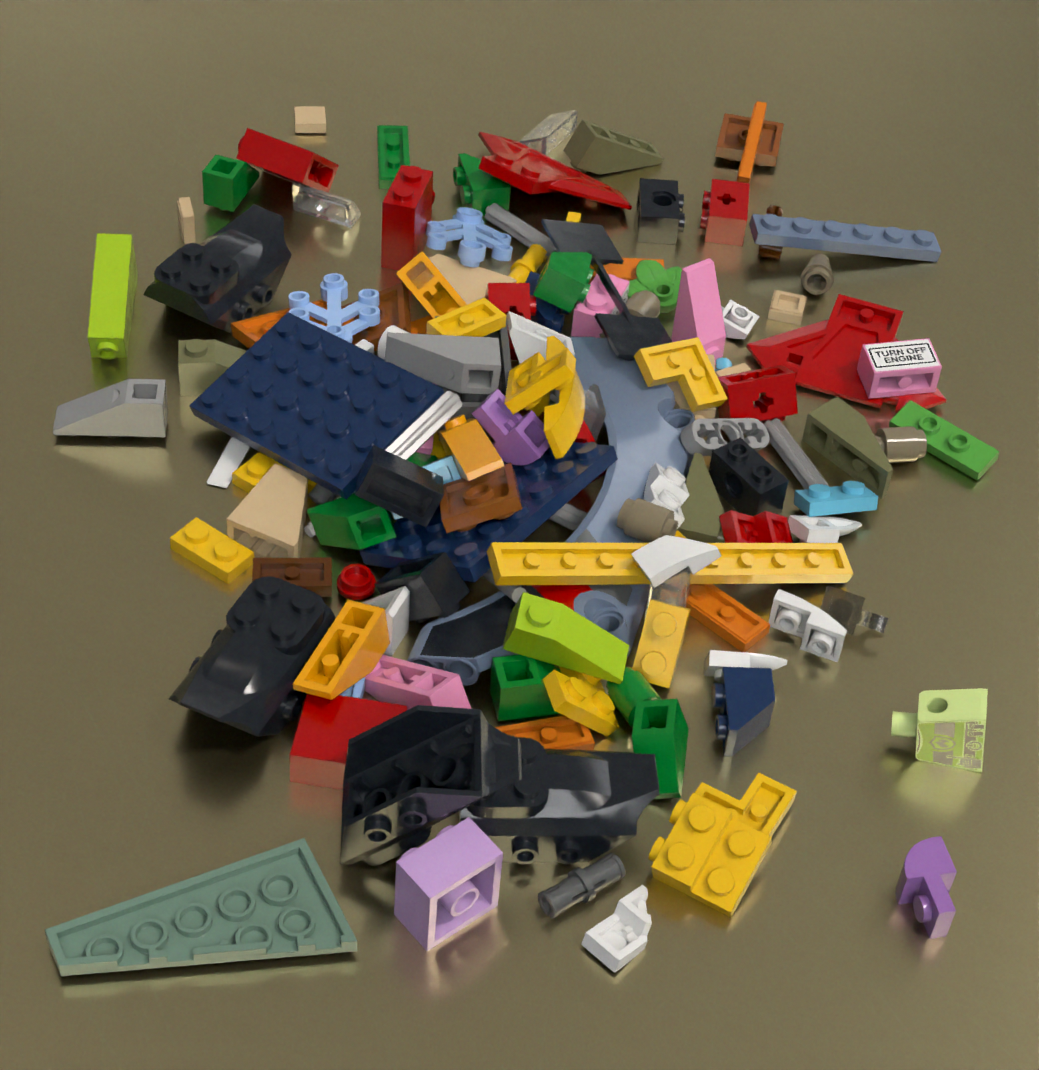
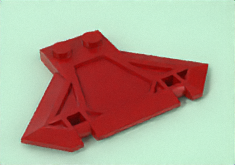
[478,132,632,210]
[746,294,947,413]

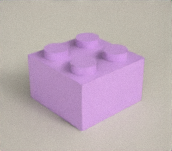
[394,817,503,951]

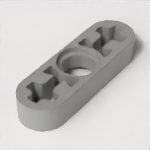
[681,418,769,456]

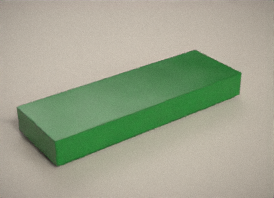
[377,125,410,189]

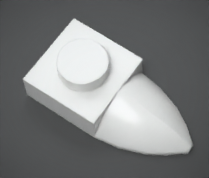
[788,515,862,543]
[704,650,787,682]

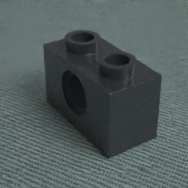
[636,178,685,245]
[709,437,789,516]

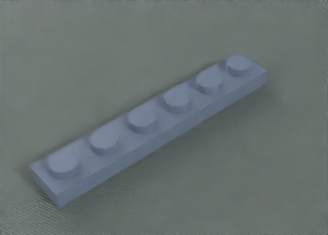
[749,214,941,262]

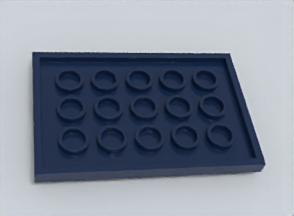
[189,312,444,500]
[359,442,618,582]

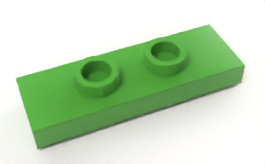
[889,400,999,481]

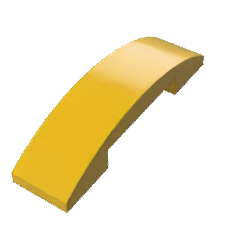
[544,336,585,459]

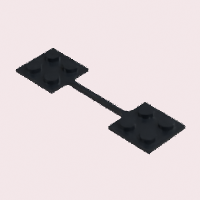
[541,219,672,361]

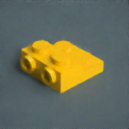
[648,792,772,918]

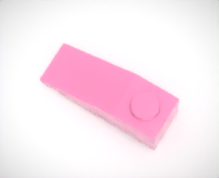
[671,258,726,365]
[365,655,471,710]

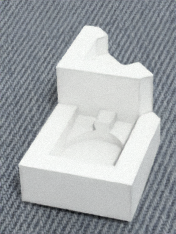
[631,535,721,588]
[581,885,652,973]

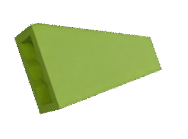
[88,233,138,360]

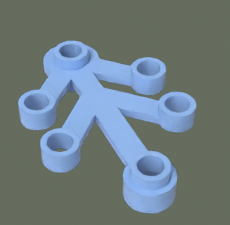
[426,207,513,267]
[288,273,380,343]

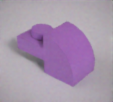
[471,389,550,465]
[896,836,957,939]

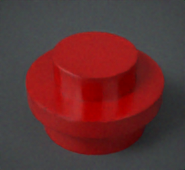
[337,564,376,600]

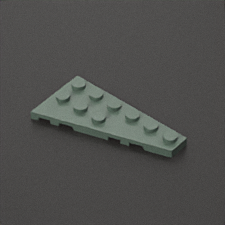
[45,838,357,976]

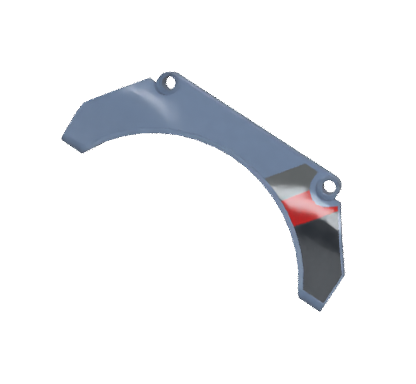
[407,337,695,686]

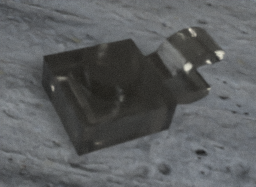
[820,586,889,635]

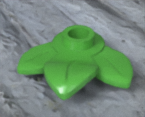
[628,260,682,313]

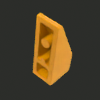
[396,251,467,319]
[437,414,504,481]
[293,600,390,700]

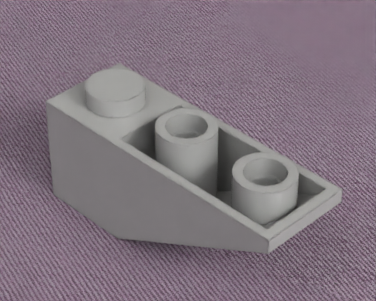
[385,332,501,394]
[53,379,168,437]

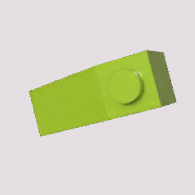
[503,592,629,684]

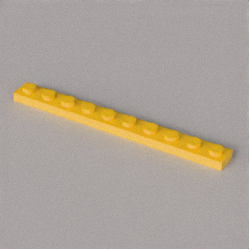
[487,542,854,585]

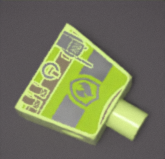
[891,688,988,772]

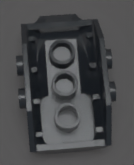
[143,204,292,333]
[168,576,336,736]
[340,705,522,866]
[459,737,659,864]

